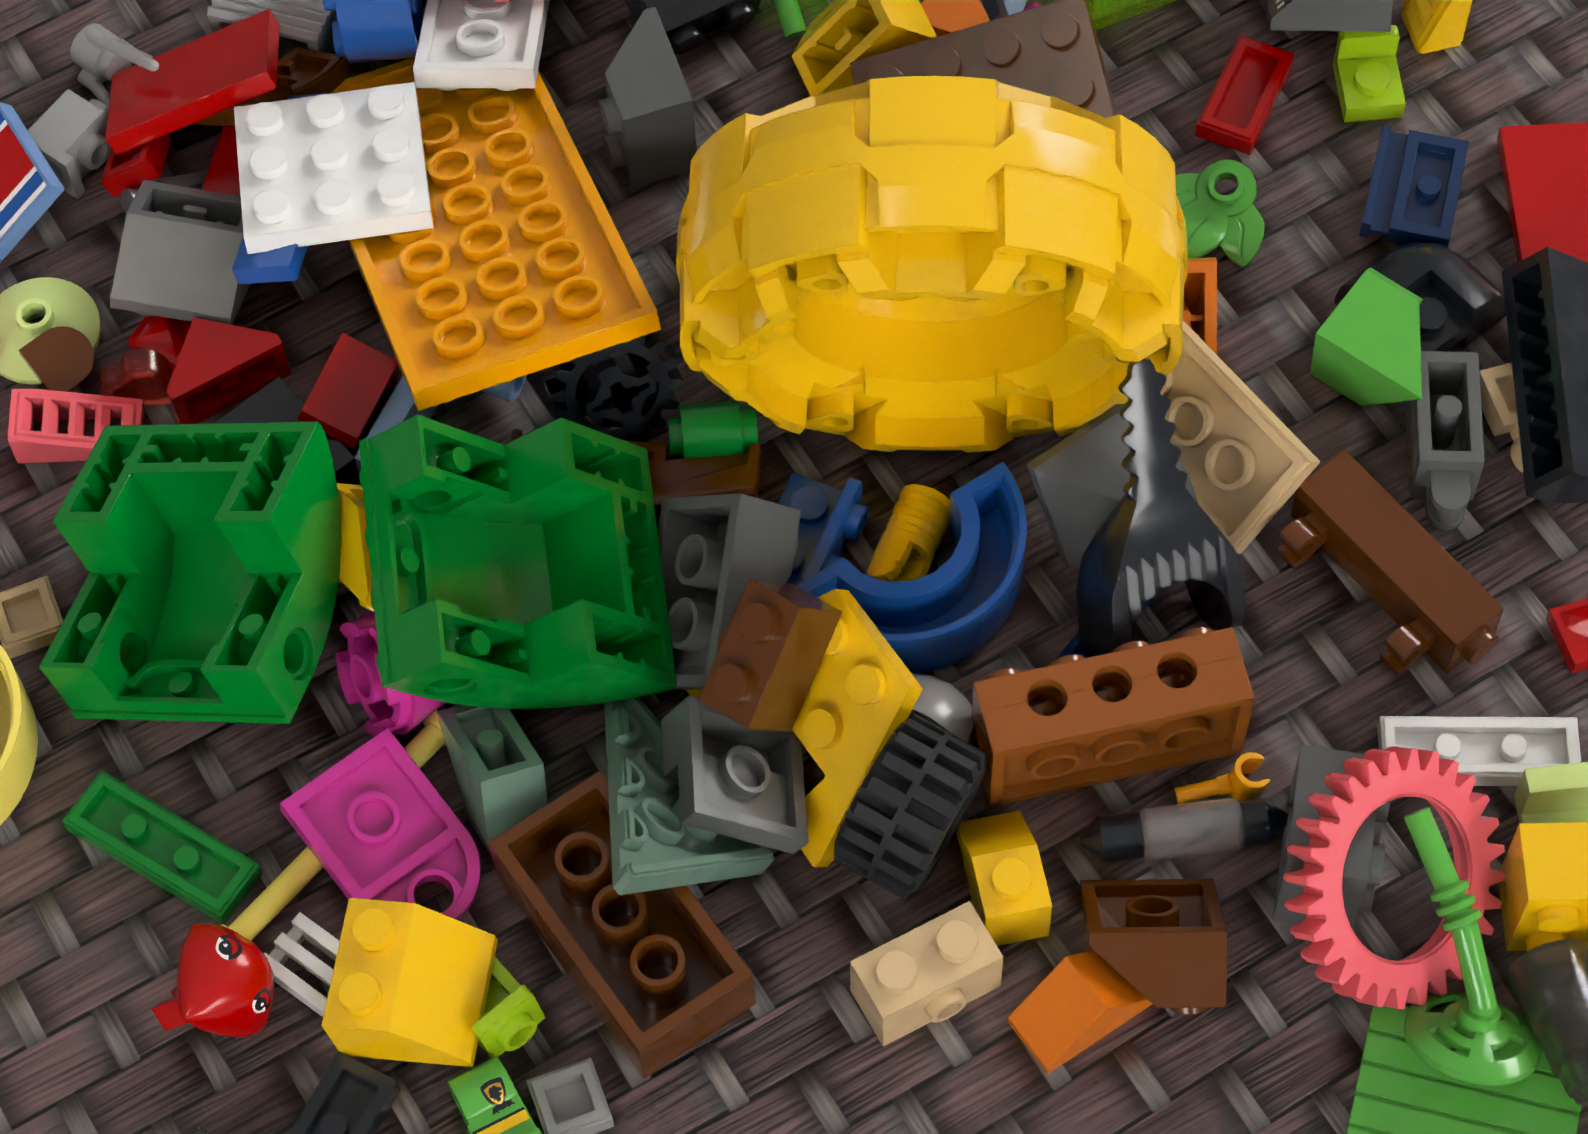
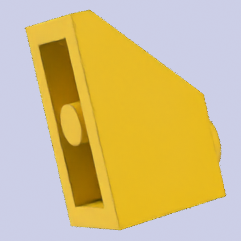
[956,811,1052,946]

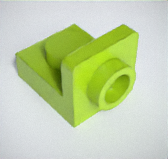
[1333,25,1406,123]

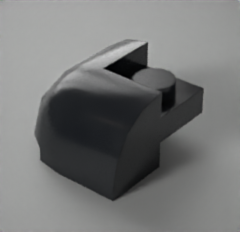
[1334,242,1506,352]

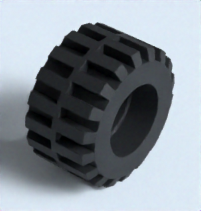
[834,714,987,901]

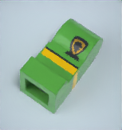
[447,1056,542,1134]

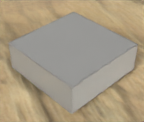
[526,1058,614,1134]

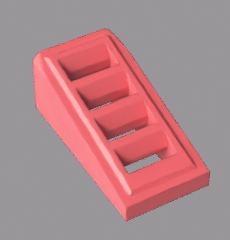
[8,389,145,464]

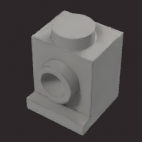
[27,89,111,199]

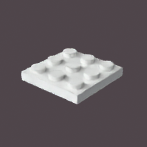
[234,82,433,254]

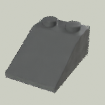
[657,493,801,690]

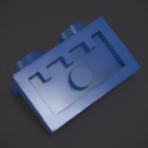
[778,473,869,586]

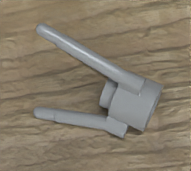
[70,23,159,108]

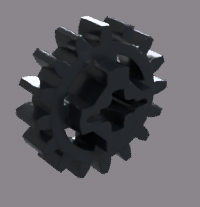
[545,331,684,442]

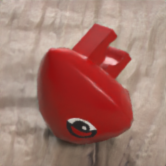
[152,924,274,1037]

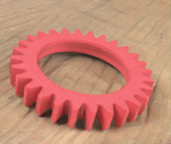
[1283,746,1506,1009]

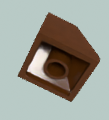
[1080,878,1228,1014]

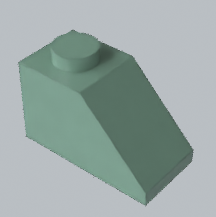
[438,705,548,846]

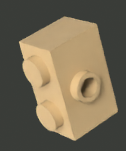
[850,901,1003,1047]

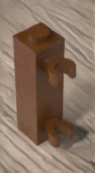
[1276,450,1504,676]

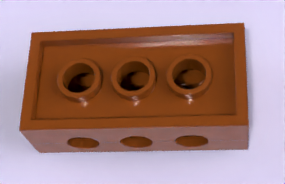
[970,627,1255,808]

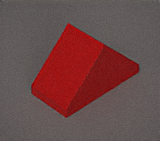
[166,317,291,424]
[297,332,399,448]

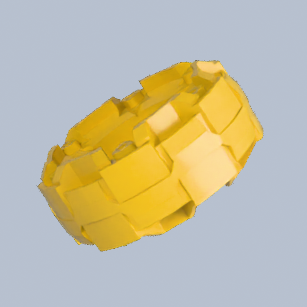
[676,76,1188,453]

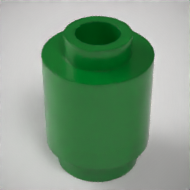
[668,401,758,459]

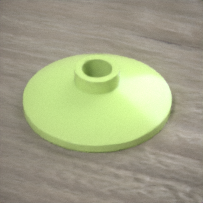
[0,277,102,385]

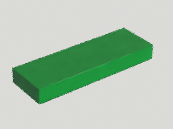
[62,770,263,925]

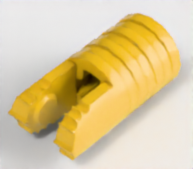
[866,484,950,581]

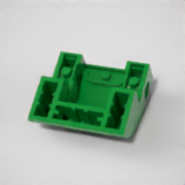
[359,415,677,709]
[39,421,341,724]

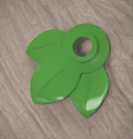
[1175,159,1265,268]

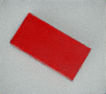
[1195,35,1295,155]

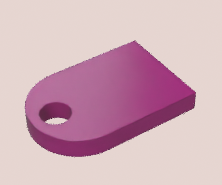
[280,728,480,921]

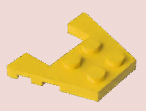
[686,589,923,867]

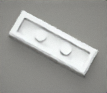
[1377,716,1581,786]

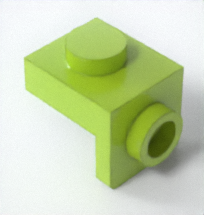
[472,957,546,1058]

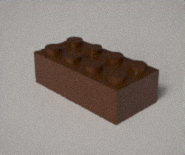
[488,771,756,1079]

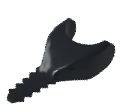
[1076,358,1246,658]

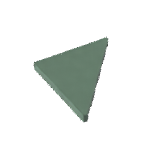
[604,697,775,895]

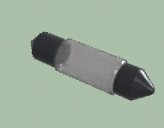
[1079,798,1288,863]

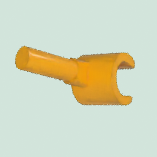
[1174,752,1271,804]

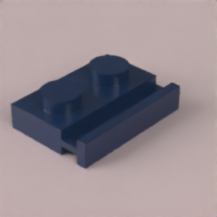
[1359,125,1469,247]

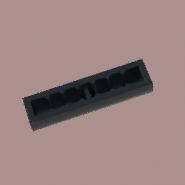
[1502,247,1588,503]

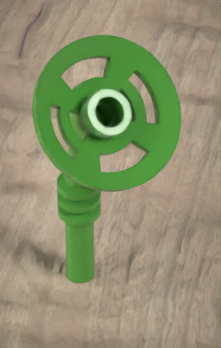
[1403,807,1542,1086]

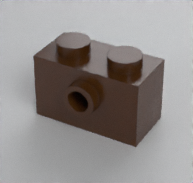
[698,578,842,732]

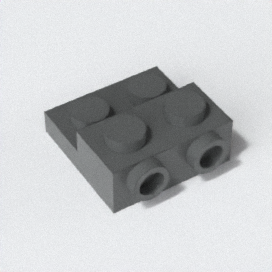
[661,696,808,854]

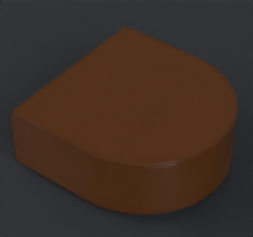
[19,326,94,392]

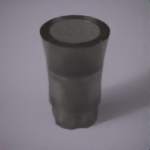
[1502,939,1588,1105]

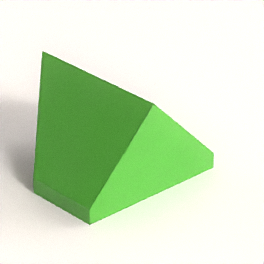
[1310,267,1423,406]

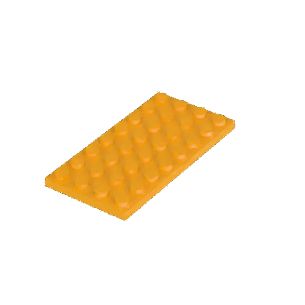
[331,58,661,411]

